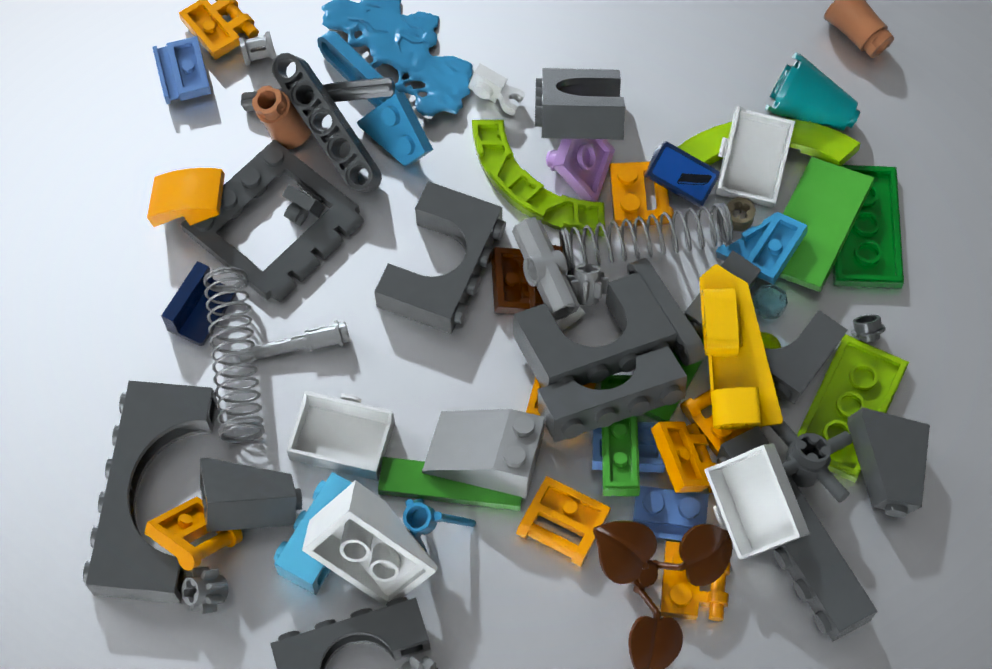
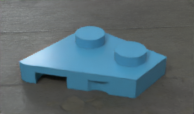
[357,92,433,166]
[716,212,808,285]

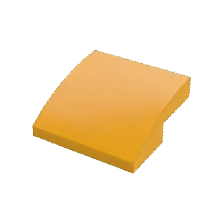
[147,168,225,227]

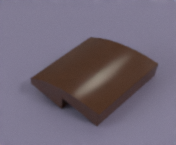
[491,245,563,314]

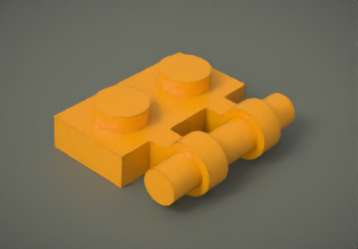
[178,0,259,60]
[650,421,717,493]
[660,541,731,621]

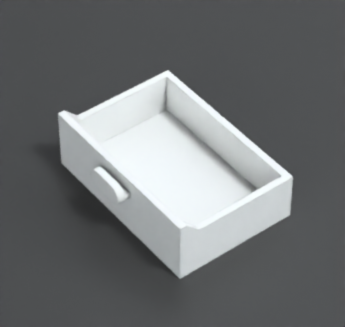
[715,106,795,208]
[287,391,395,481]
[704,443,810,560]

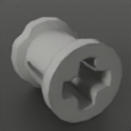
[239,31,276,66]

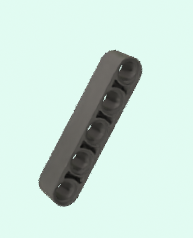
[272,53,382,192]

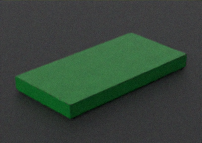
[833,165,904,289]

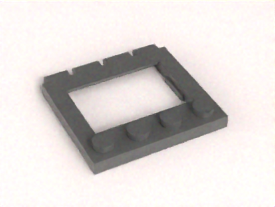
[180,140,364,302]

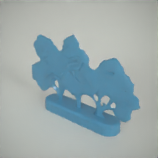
[317,0,473,116]

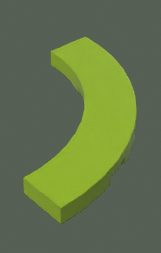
[678,117,861,166]
[472,120,605,237]

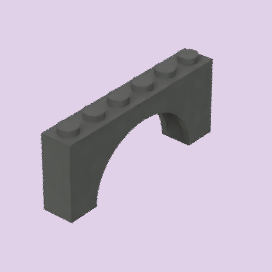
[83,380,218,604]

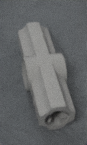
[512,217,580,320]

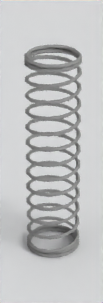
[559,202,733,271]
[203,267,265,443]

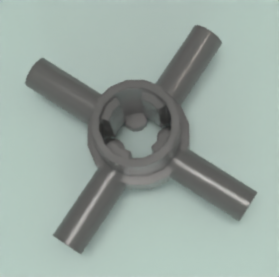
[770,420,852,503]

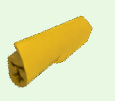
[699,264,783,429]

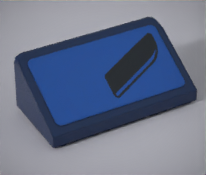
[645,141,720,207]

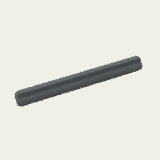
[240,77,395,111]

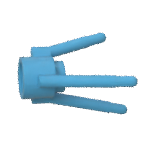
[403,498,476,552]

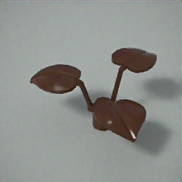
[593,521,733,669]

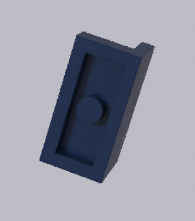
[161,261,236,346]

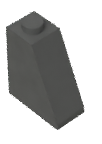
[847,408,930,517]
[200,458,302,532]

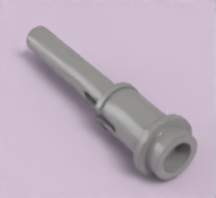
[238,320,350,362]

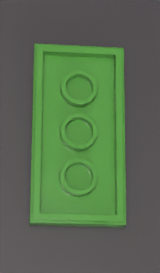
[779,157,874,292]

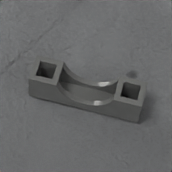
[538,346,687,442]
[270,597,431,669]

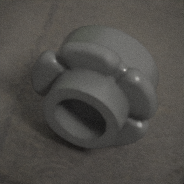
[851,315,886,342]

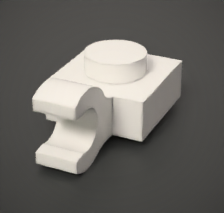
[468,63,525,115]

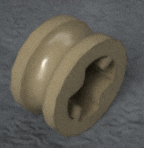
[727,197,756,231]

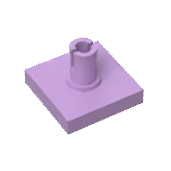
[546,138,615,202]

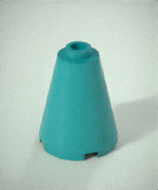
[765,52,860,131]

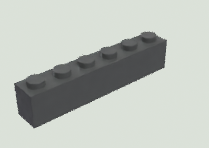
[717,426,877,642]

